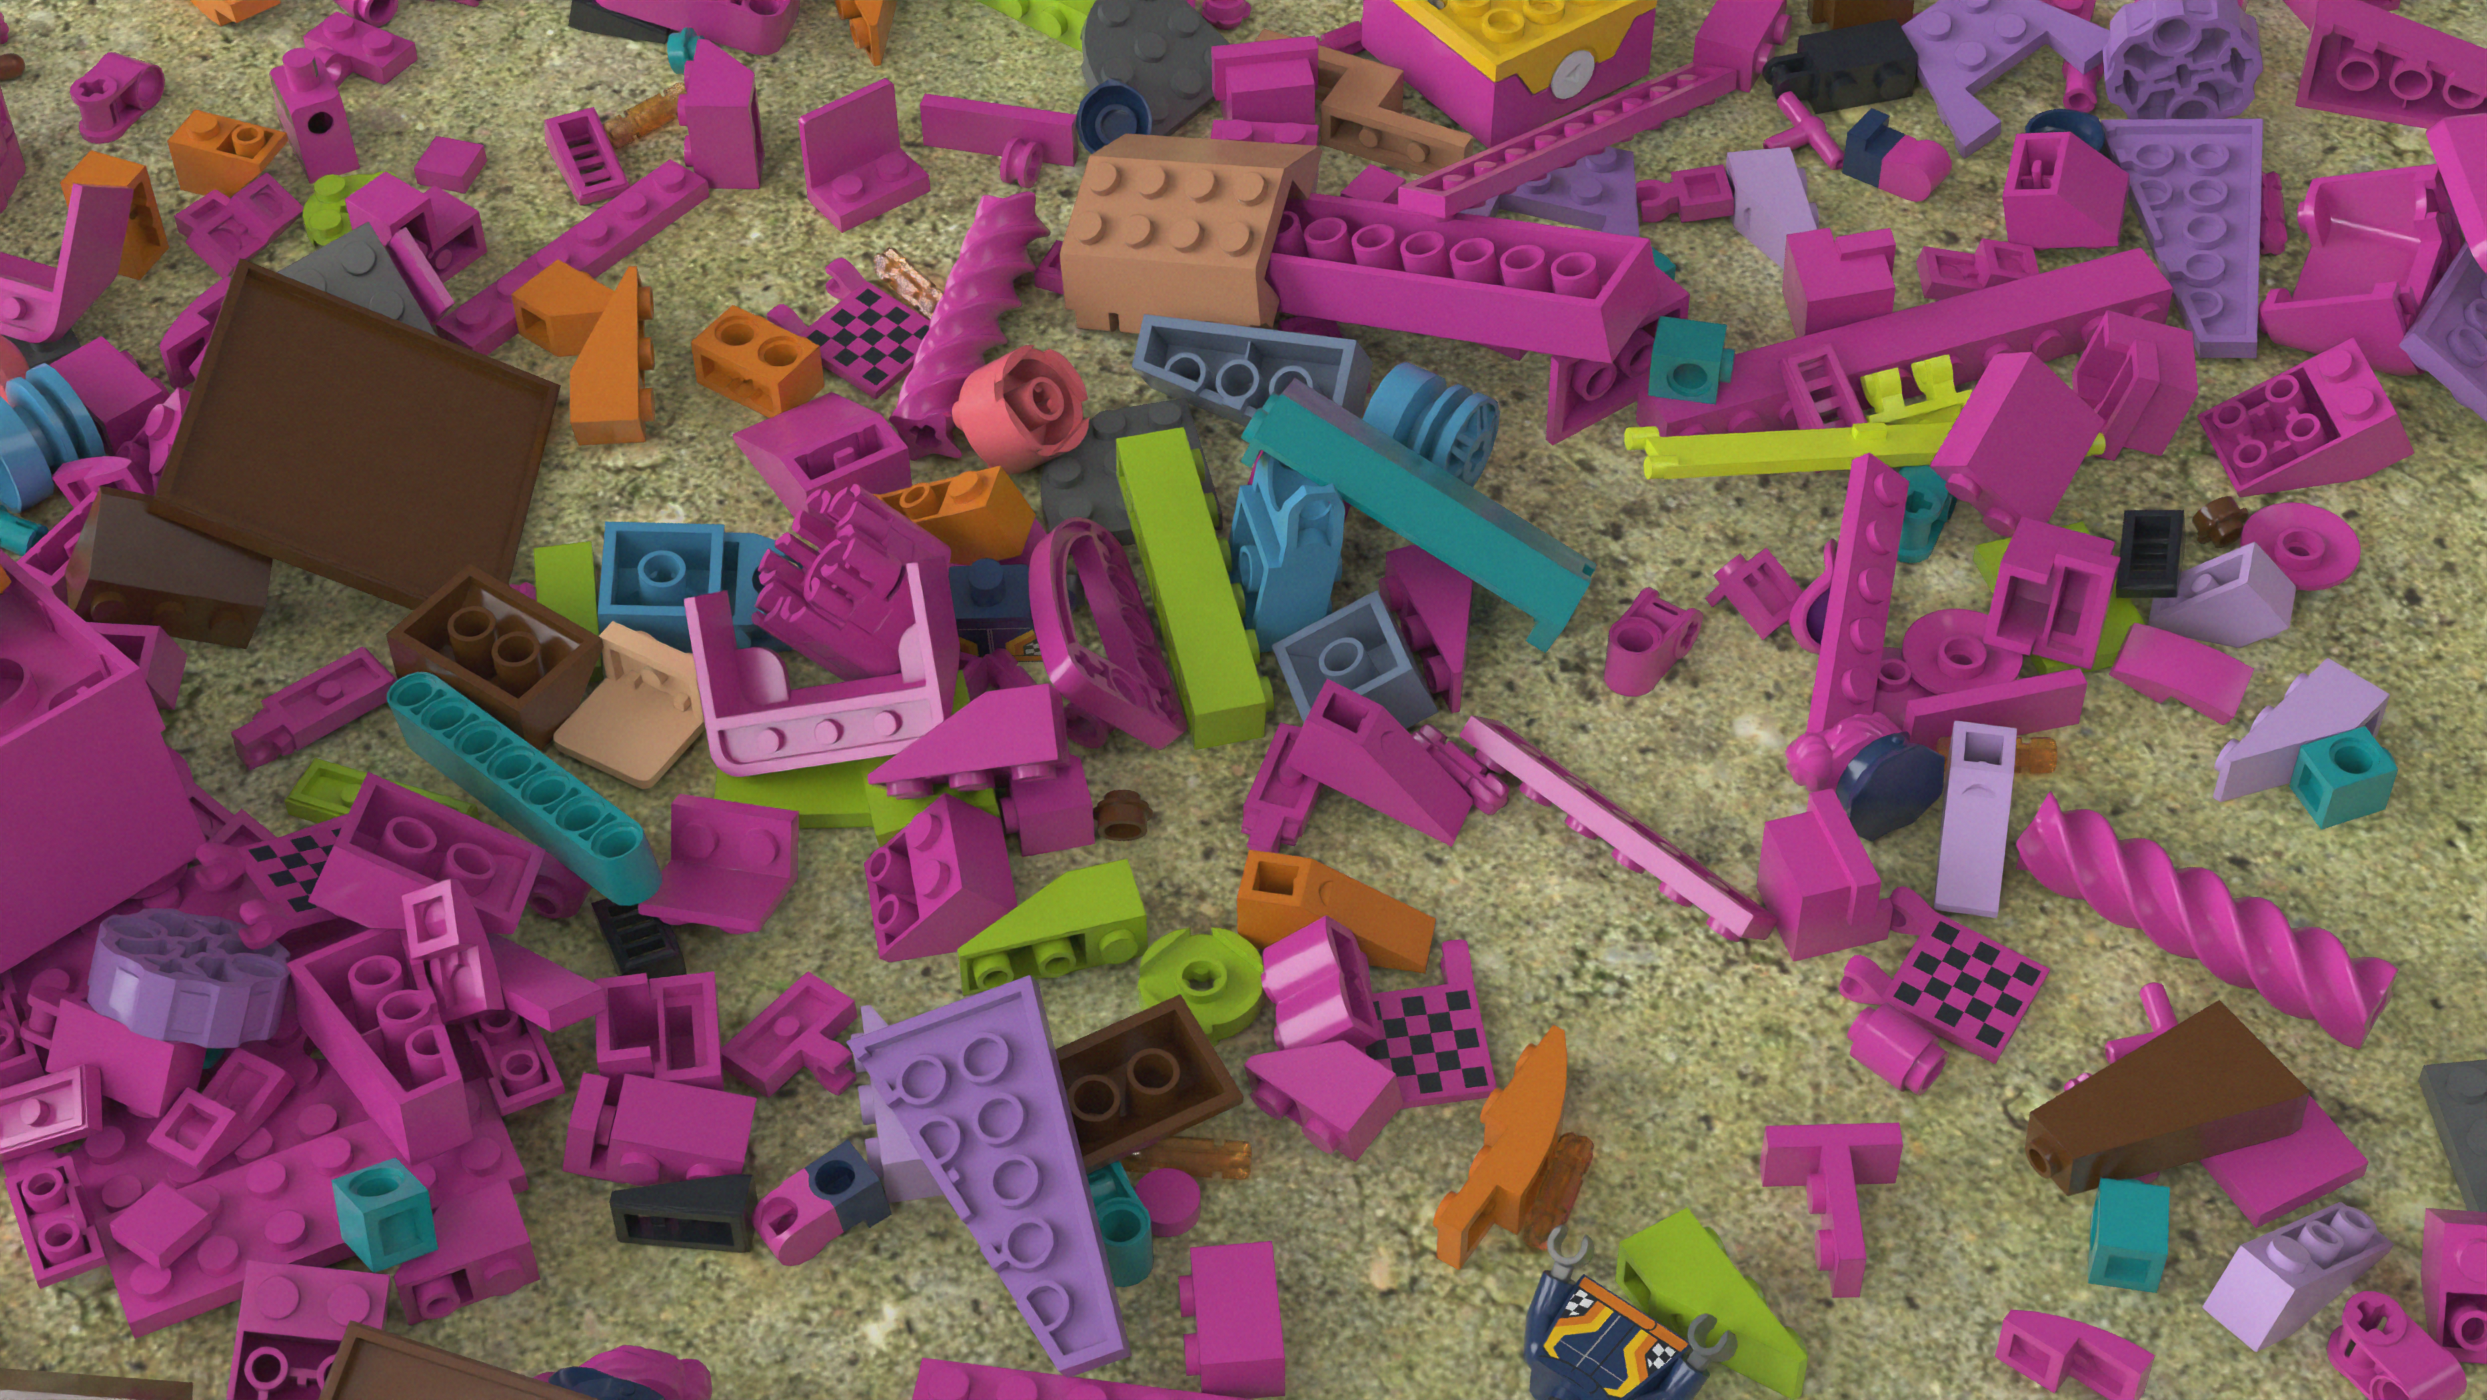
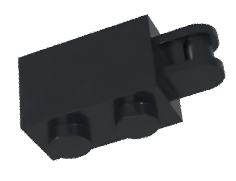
[1762,18,1918,114]

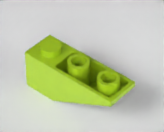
[957,858,1148,996]
[1615,1207,1808,1400]

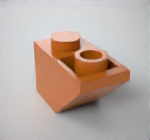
[167,109,288,198]
[511,259,614,357]

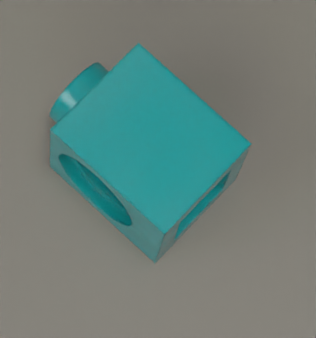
[1648,316,1735,405]
[2289,726,2398,830]
[331,1157,438,1273]
[2088,1178,2170,1293]

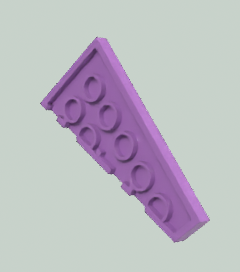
[2101,119,2263,358]
[2399,241,2487,422]
[846,975,1132,1378]

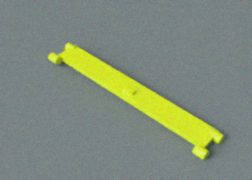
[1624,422,2106,479]

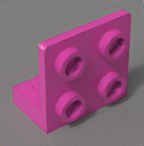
[798,78,931,233]
[638,794,799,934]

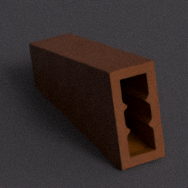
[2025,1000,2310,1197]

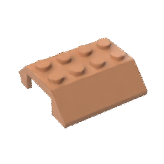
[1060,134,1322,334]

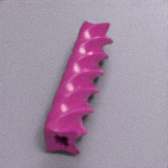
[889,191,1051,461]
[2016,791,2399,1050]

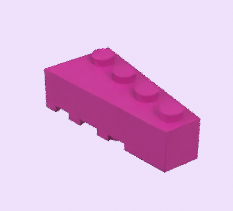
[2295,0,2487,129]
[286,928,473,1167]

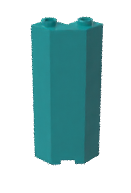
[1240,378,1597,653]

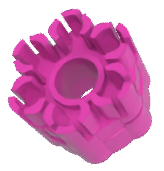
[752,484,951,681]

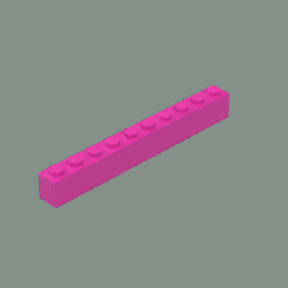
[1636,247,2174,437]

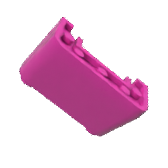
[2258,164,2463,377]

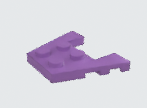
[1901,0,2110,159]
[1459,146,1639,237]

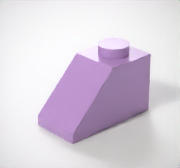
[2148,541,2296,648]

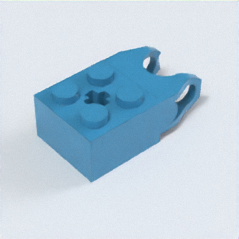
[1227,451,1345,652]
[598,521,804,658]

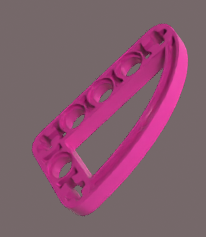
[1028,517,1187,750]

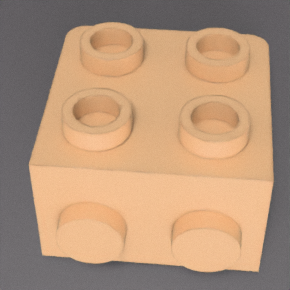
[553,621,706,789]

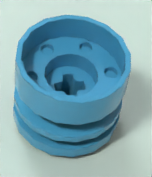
[1362,361,1500,488]
[0,363,106,514]

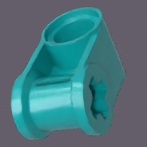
[1897,465,1958,563]
[1087,1160,1154,1287]

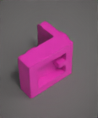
[1705,548,1803,640]
[562,1072,627,1184]

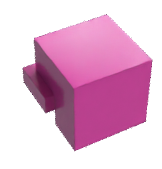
[1211,35,1318,125]
[1782,227,1896,338]
[2072,310,2198,461]
[1983,517,2121,670]
[1756,788,1893,962]
[594,971,724,1106]

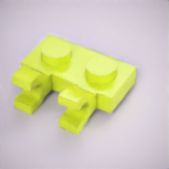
[1860,354,1972,469]

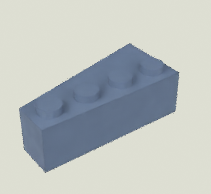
[1132,314,1373,427]

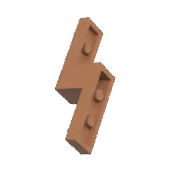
[1255,29,1473,176]

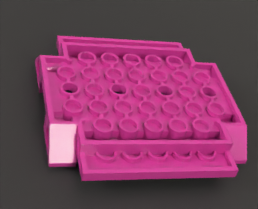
[0,814,566,1339]

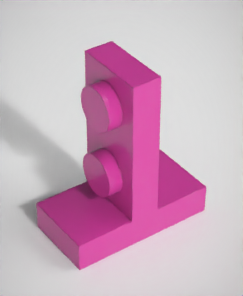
[1759,1122,1903,1298]

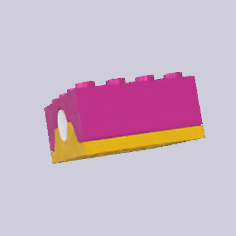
[1361,0,1657,149]

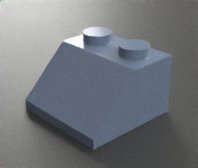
[1271,590,1439,729]

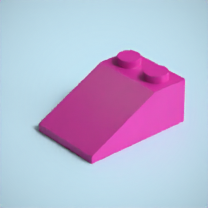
[1546,265,1690,446]
[308,772,546,934]

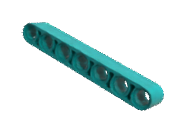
[387,672,663,906]

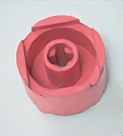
[952,345,1089,475]

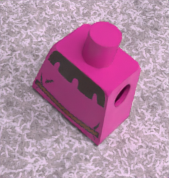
[269,48,360,184]

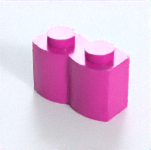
[1261,915,1379,1051]

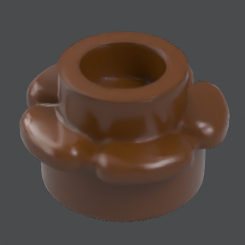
[2192,496,2249,548]
[1093,790,1153,841]

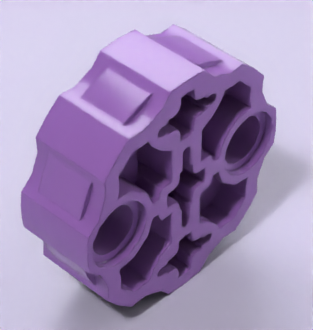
[2102,0,2263,119]
[87,908,291,1048]

